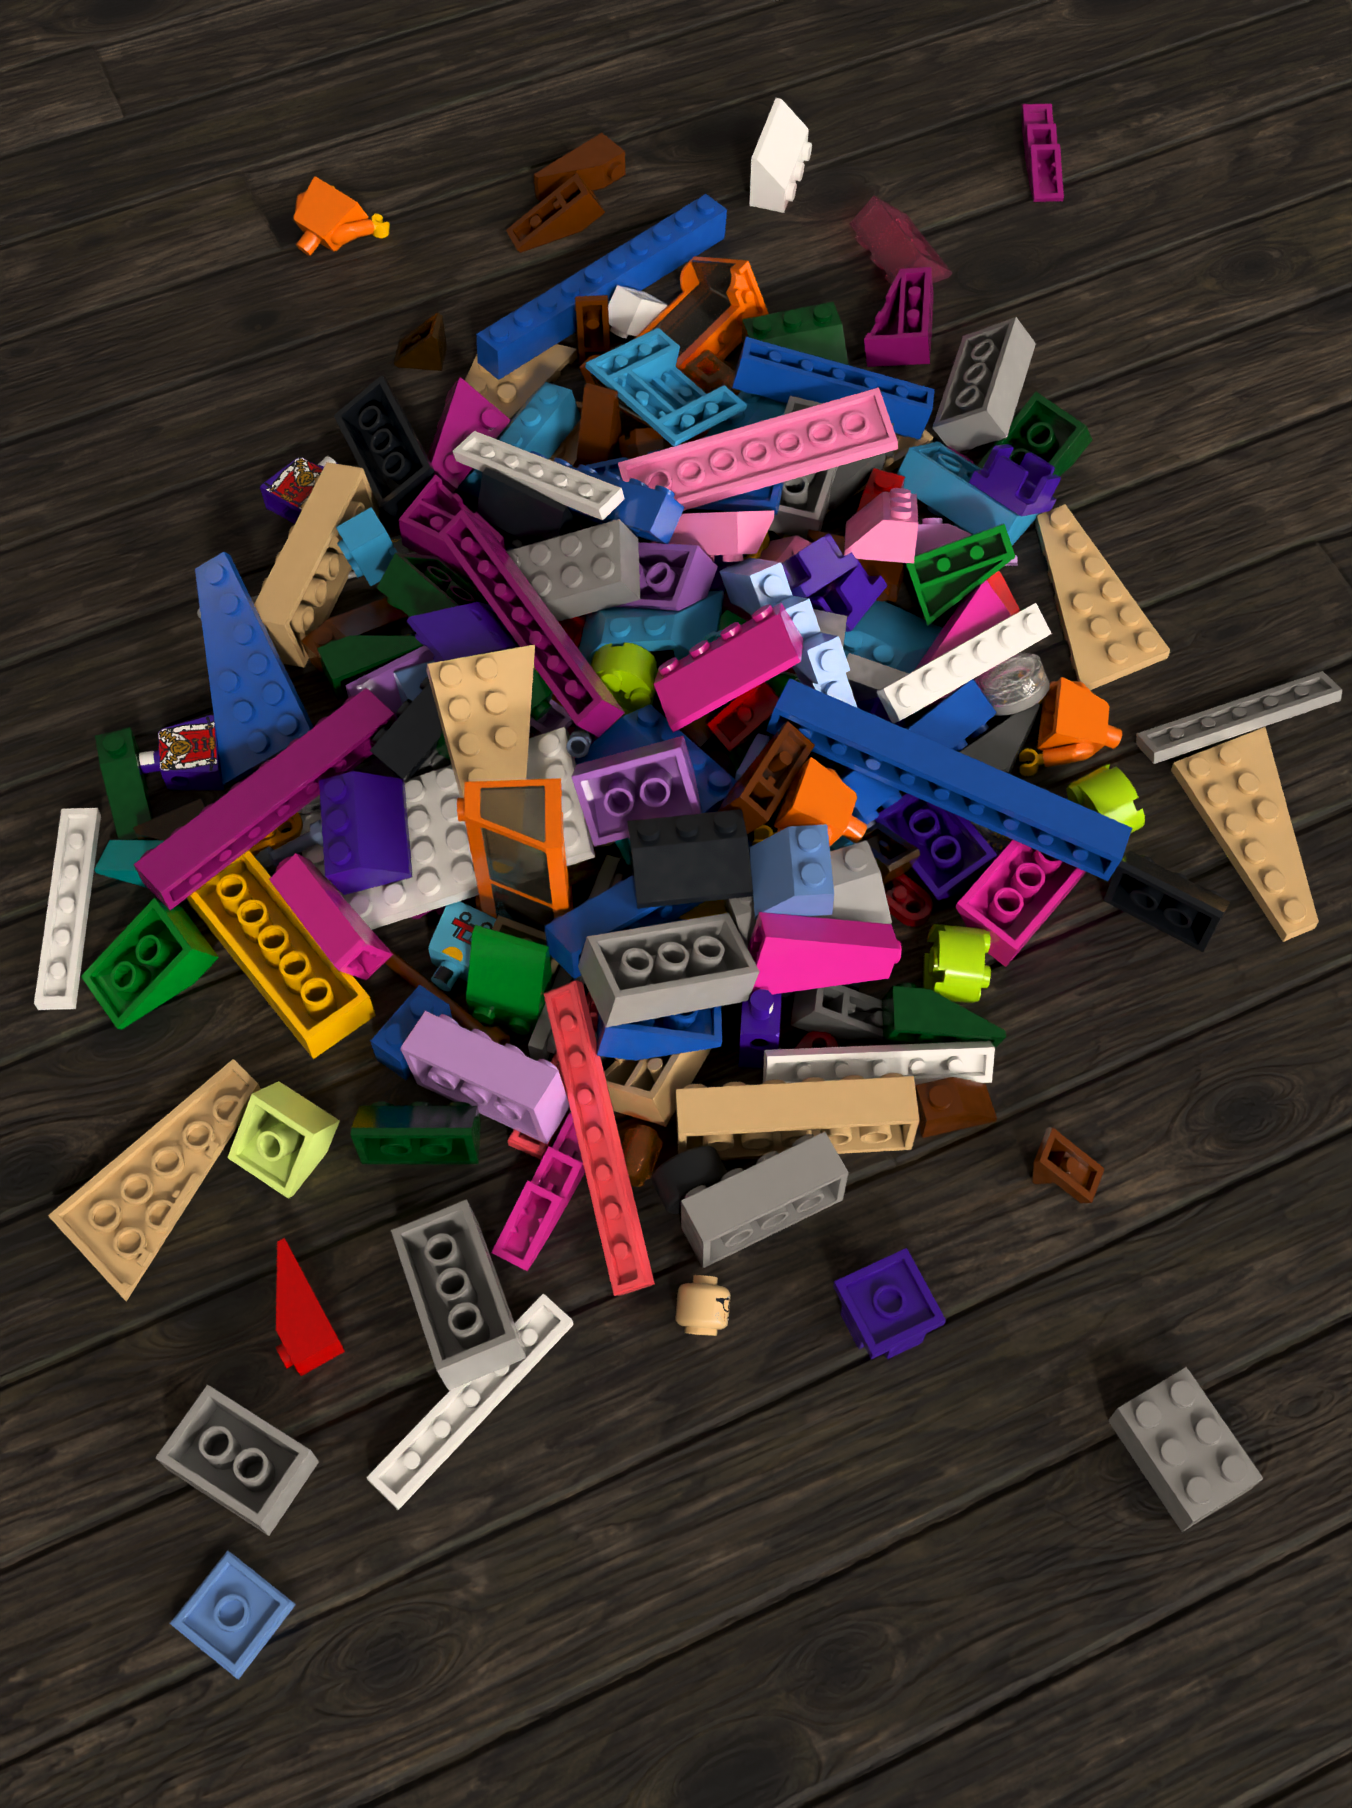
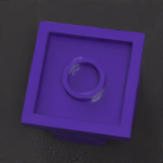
[969,444,1061,517]
[782,533,859,598]
[807,559,888,632]
[833,1248,946,1359]

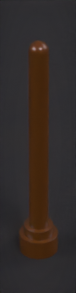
[385,945,510,1046]

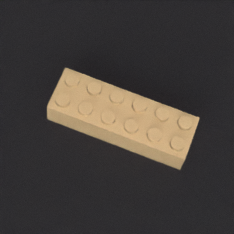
[254,462,380,668]
[676,1073,919,1160]

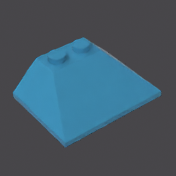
[585,328,747,447]
[579,590,724,664]
[843,601,943,715]

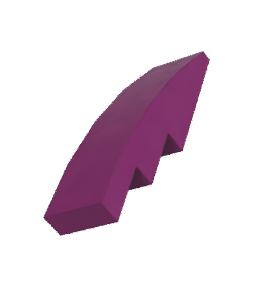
[1021,104,1064,202]

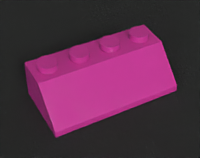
[654,603,803,732]
[955,840,1086,967]

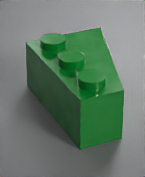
[906,523,1016,626]

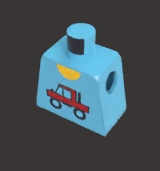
[428,901,496,991]

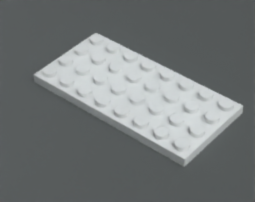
[300,727,595,930]

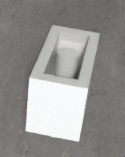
[608,285,669,339]

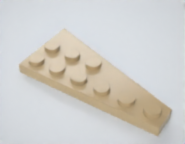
[465,344,578,420]
[1035,504,1170,690]
[426,645,535,876]
[1171,727,1319,942]
[48,1059,261,1301]

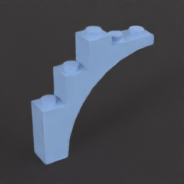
[719,558,857,707]

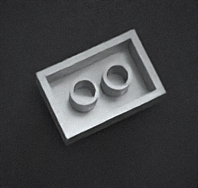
[1108,1367,1263,1532]
[156,1385,319,1536]

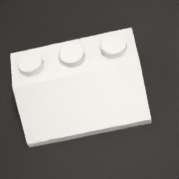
[750,98,812,213]

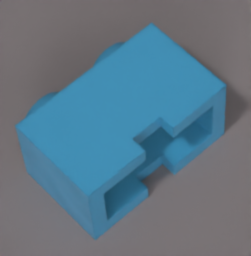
[336,507,398,586]

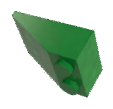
[81,897,219,1030]
[466,925,553,1035]

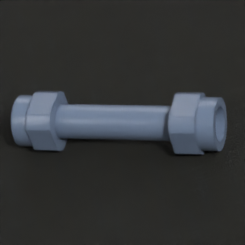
[566,725,596,758]
[254,819,323,874]

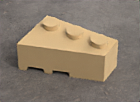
[604,1048,712,1127]

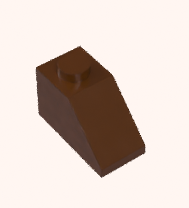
[915,1077,997,1138]

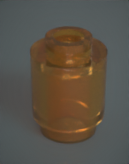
[621,1125,663,1187]

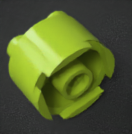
[590,642,658,724]
[1066,764,1145,833]
[923,924,991,1003]

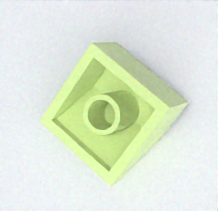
[227,1081,340,1199]

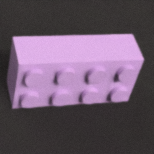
[400,1011,570,1144]

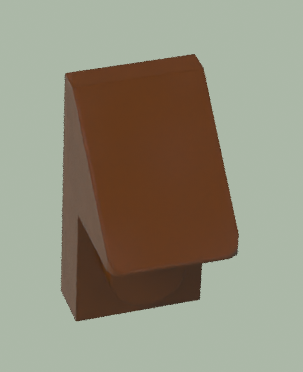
[1032,1127,1104,1203]

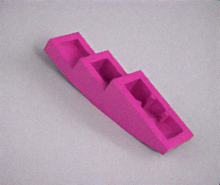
[491,1113,585,1271]

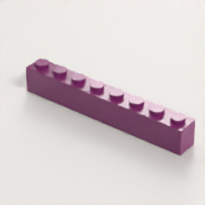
[438,509,625,737]
[133,688,396,910]

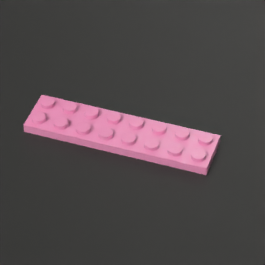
[618,387,898,511]

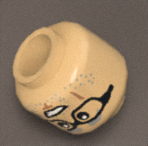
[675,1275,731,1336]

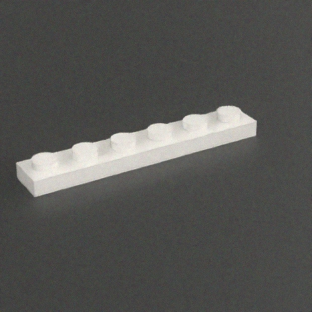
[453,431,625,520]
[876,603,1052,724]
[34,808,101,1010]
[763,1041,995,1086]
[366,1294,574,1510]

